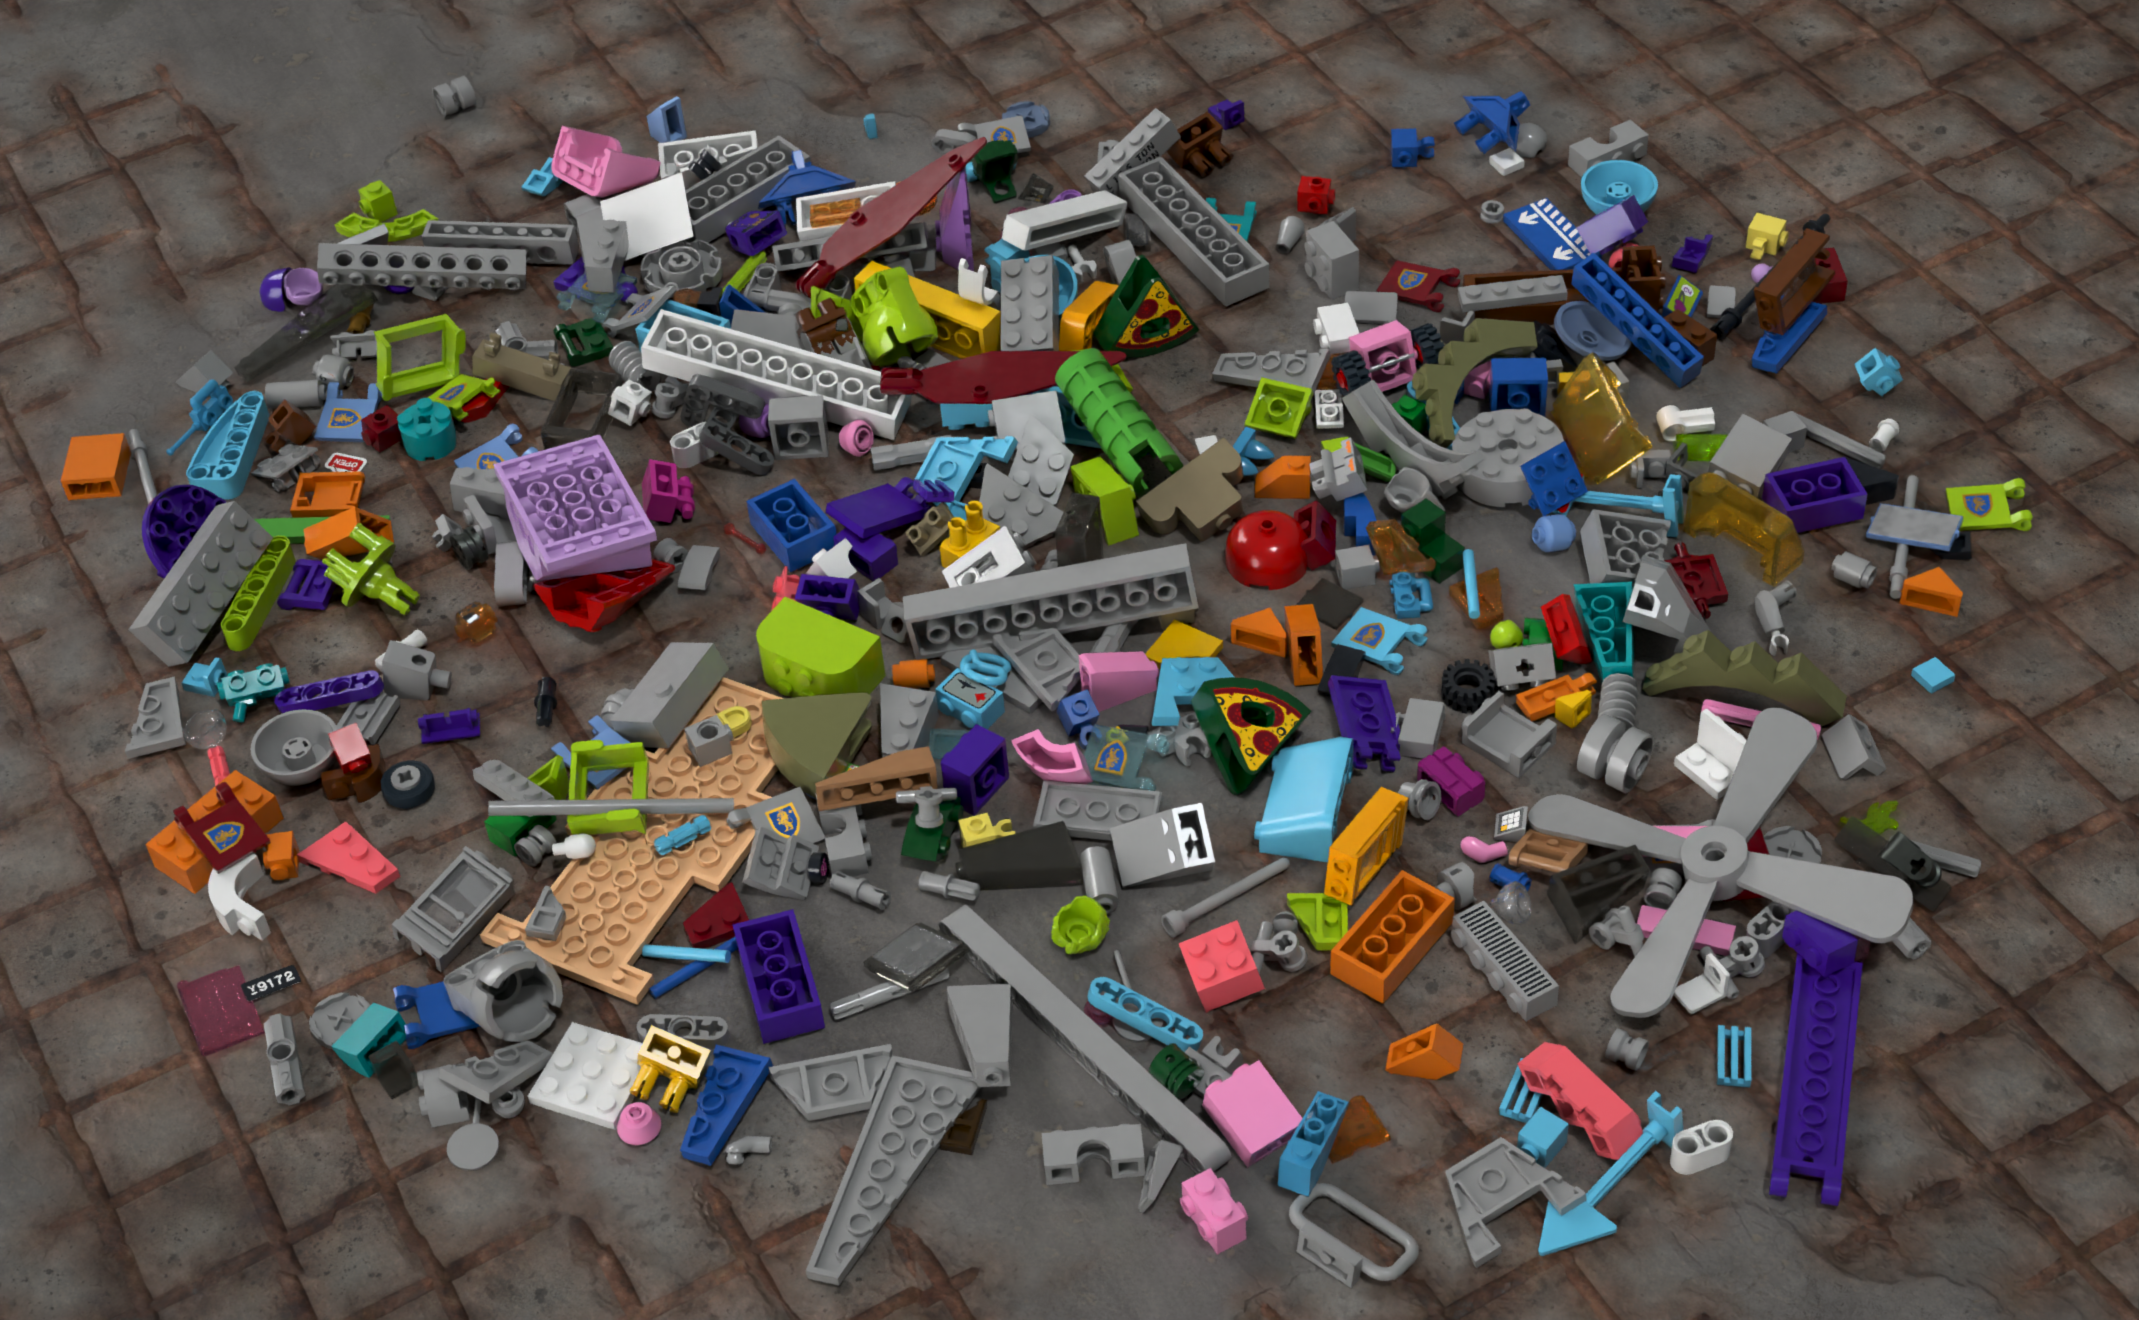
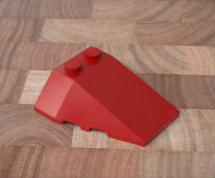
[534,559,675,632]

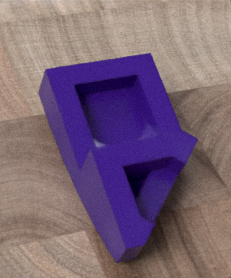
[1671,234,1713,273]

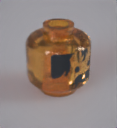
[453,601,498,644]

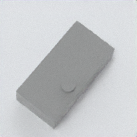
[610,642,729,748]

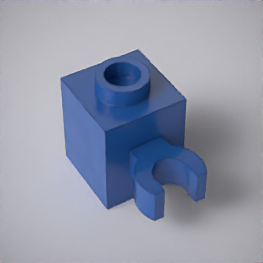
[1391,128,1435,168]
[1056,689,1102,749]

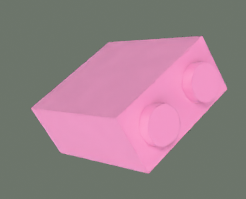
[1202,1060,1302,1168]

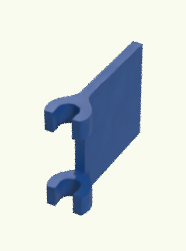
[393,982,481,1049]

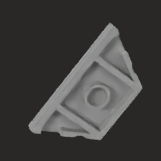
[1008,414,1074,507]
[979,463,1072,550]
[993,628,1080,712]
[769,1044,893,1121]

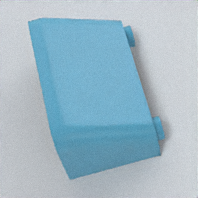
[1254,737,1353,862]

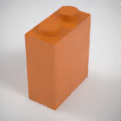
[61,433,131,500]

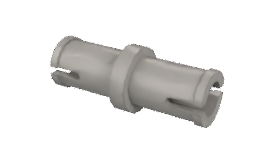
[830,871,891,910]

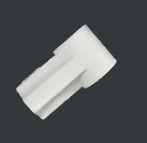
[1656,405,1715,442]

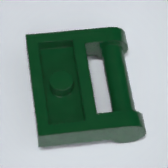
[553,316,613,367]

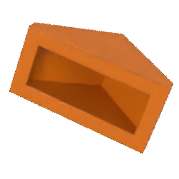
[1899,567,1963,617]
[1231,608,1287,658]

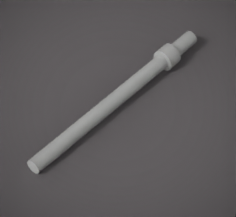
[128,429,157,504]
[1889,475,1919,599]

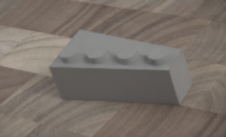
[450,467,510,520]

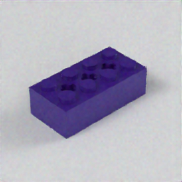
[733,909,825,1044]

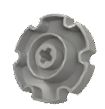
[640,239,723,301]

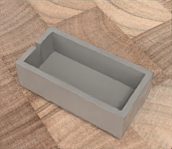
[1001,255,1059,351]

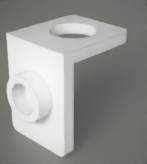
[1673,953,1730,1014]

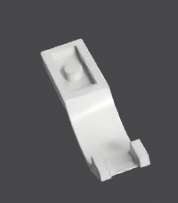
[958,258,1001,312]

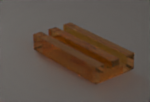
[810,198,862,229]

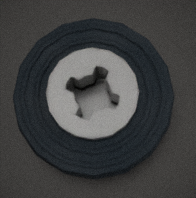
[381,760,435,809]

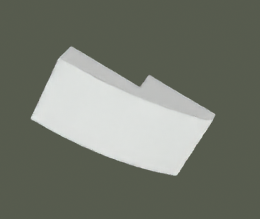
[1315,389,1344,429]

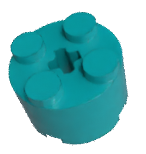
[397,398,457,461]

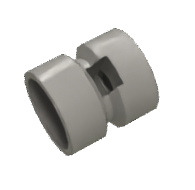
[432,76,476,116]

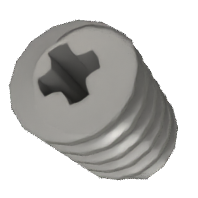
[609,341,660,391]
[1597,673,1638,731]

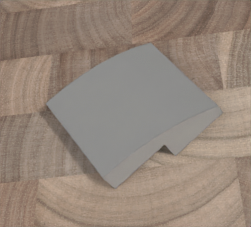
[742,827,819,900]

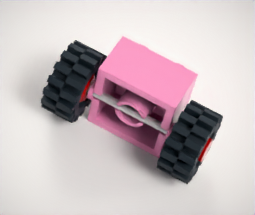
[1331,320,1445,397]

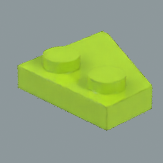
[1287,893,1348,950]

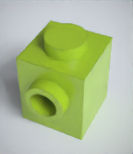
[358,180,398,223]

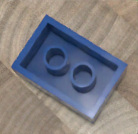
[746,479,836,572]

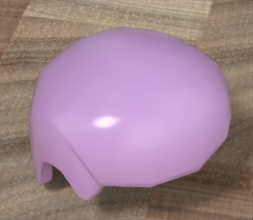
[284,268,323,306]

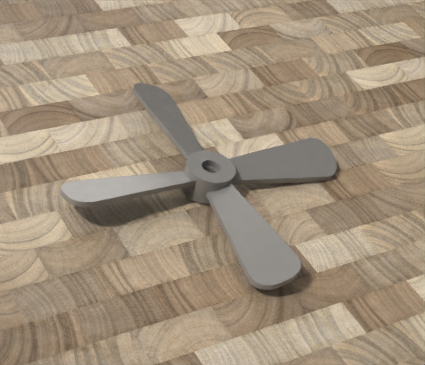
[1528,708,1913,1018]

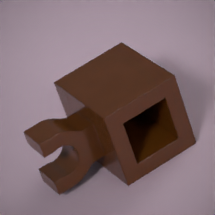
[264,399,317,454]

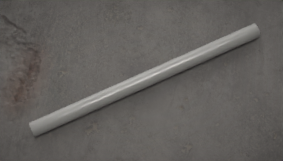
[488,798,734,816]

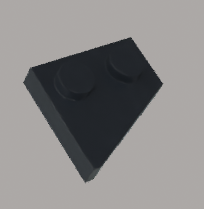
[1532,320,1579,373]

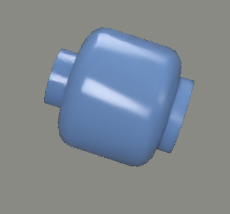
[1532,514,1576,552]

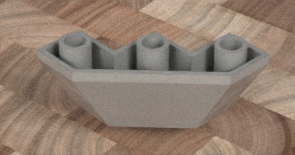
[1622,555,1711,653]

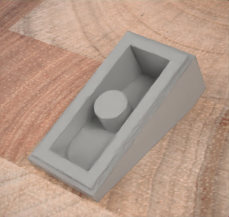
[1138,1140,1183,1213]

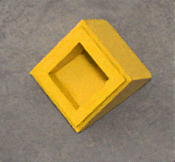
[1555,690,1592,729]

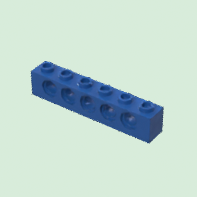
[1571,252,1704,388]

